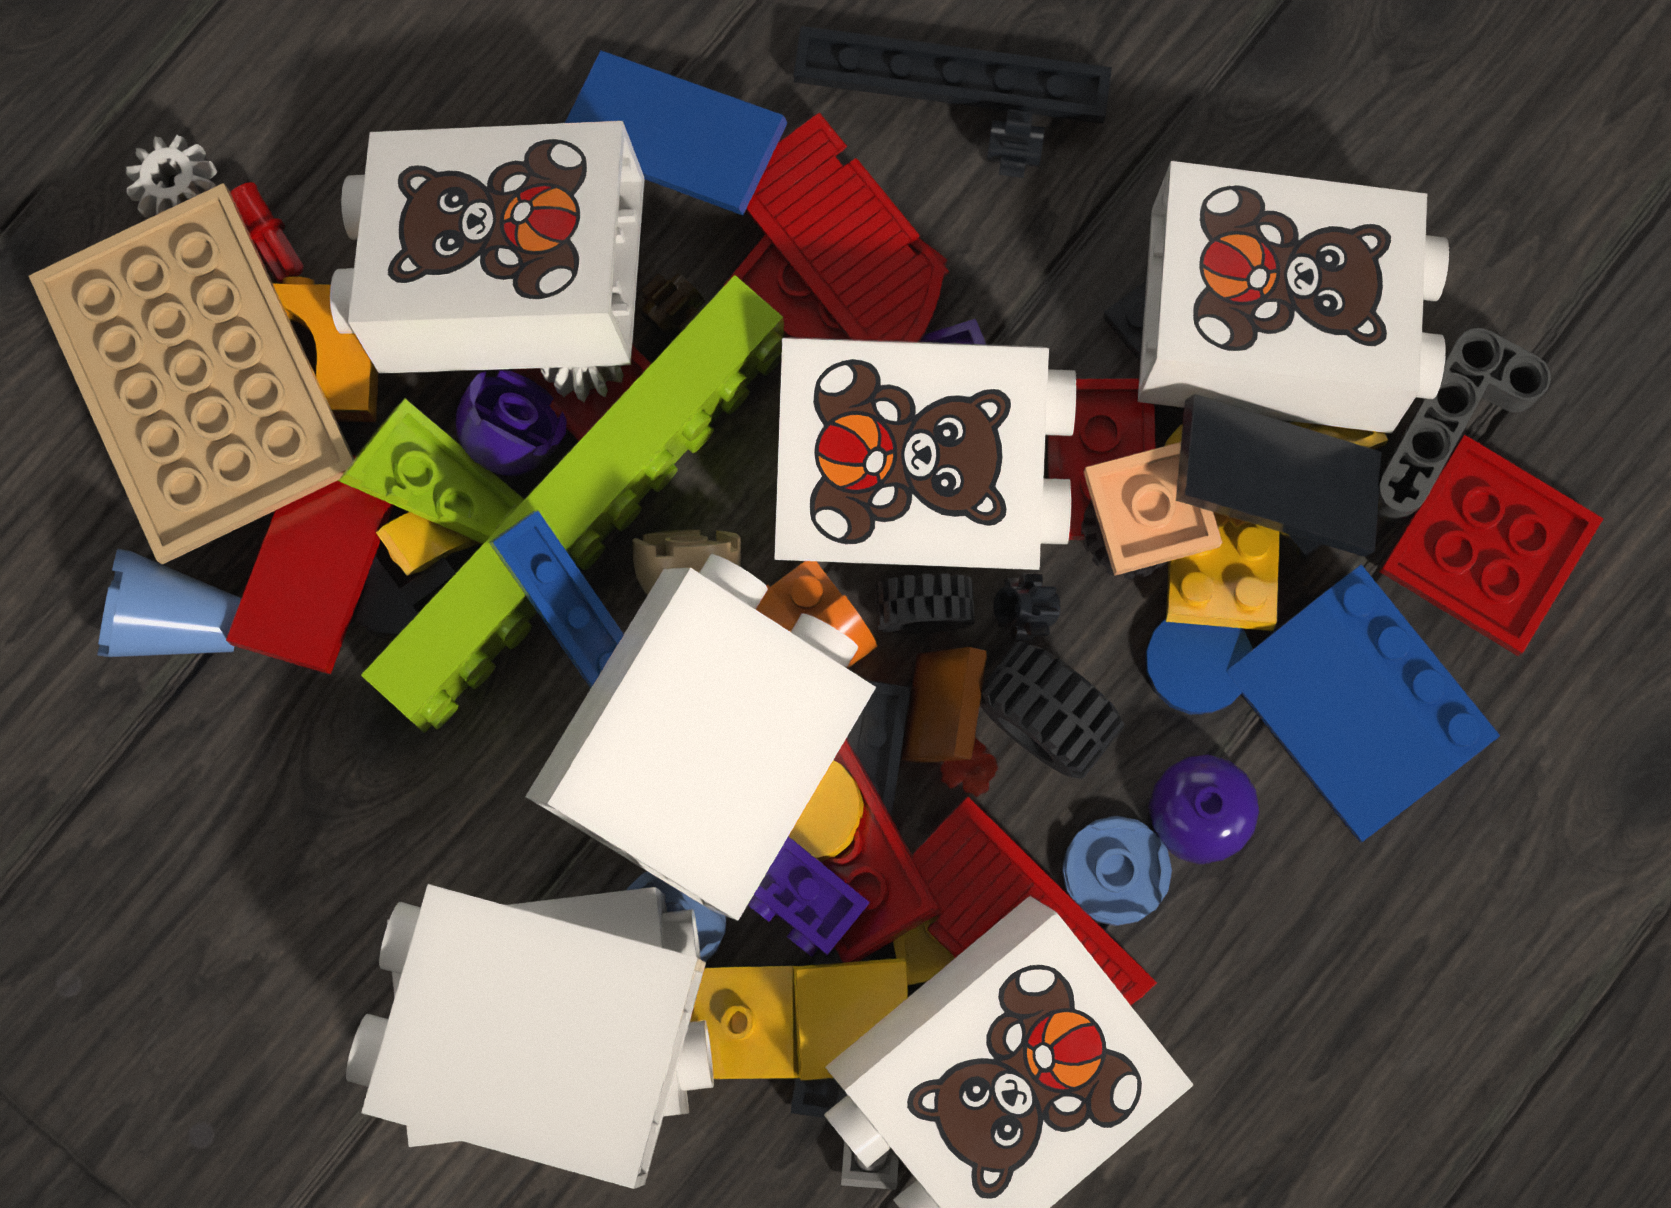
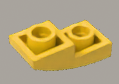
[376,512,482,576]

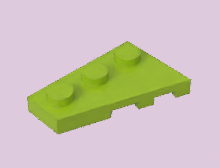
[338,399,524,544]

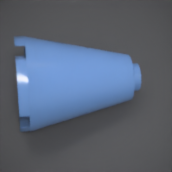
[97,549,241,657]

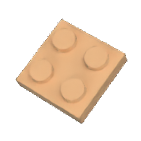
[1084,442,1222,576]

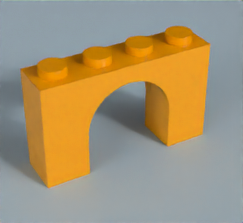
[273,277,378,422]

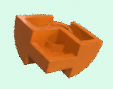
[756,561,877,669]

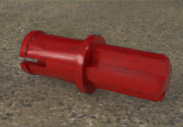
[230,182,304,283]

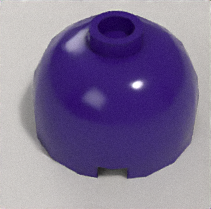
[456,370,566,476]
[1149,755,1259,864]

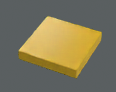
[793,958,908,1081]

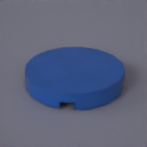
[1145,619,1252,715]

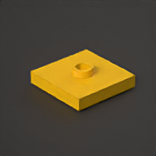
[690,966,799,1079]

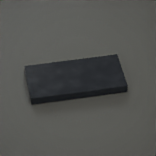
[1176,394,1382,557]

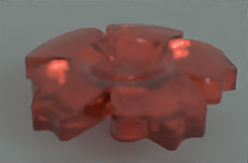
[940,737,999,798]

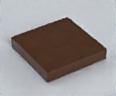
[901,647,987,763]

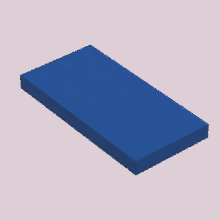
[565,50,788,215]

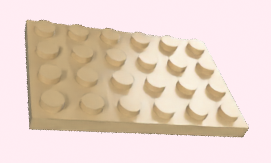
[29,183,355,565]

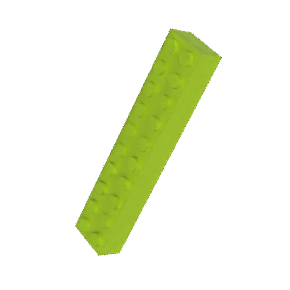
[361,275,785,733]

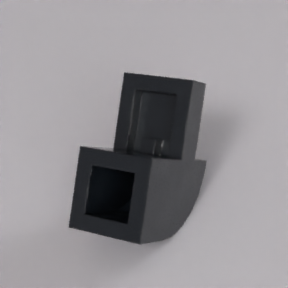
[353,556,456,641]

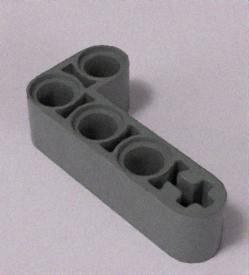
[1377,328,1551,522]

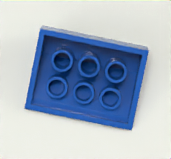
[1226,565,1500,843]

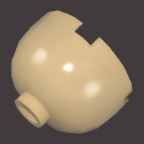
[632,530,741,595]

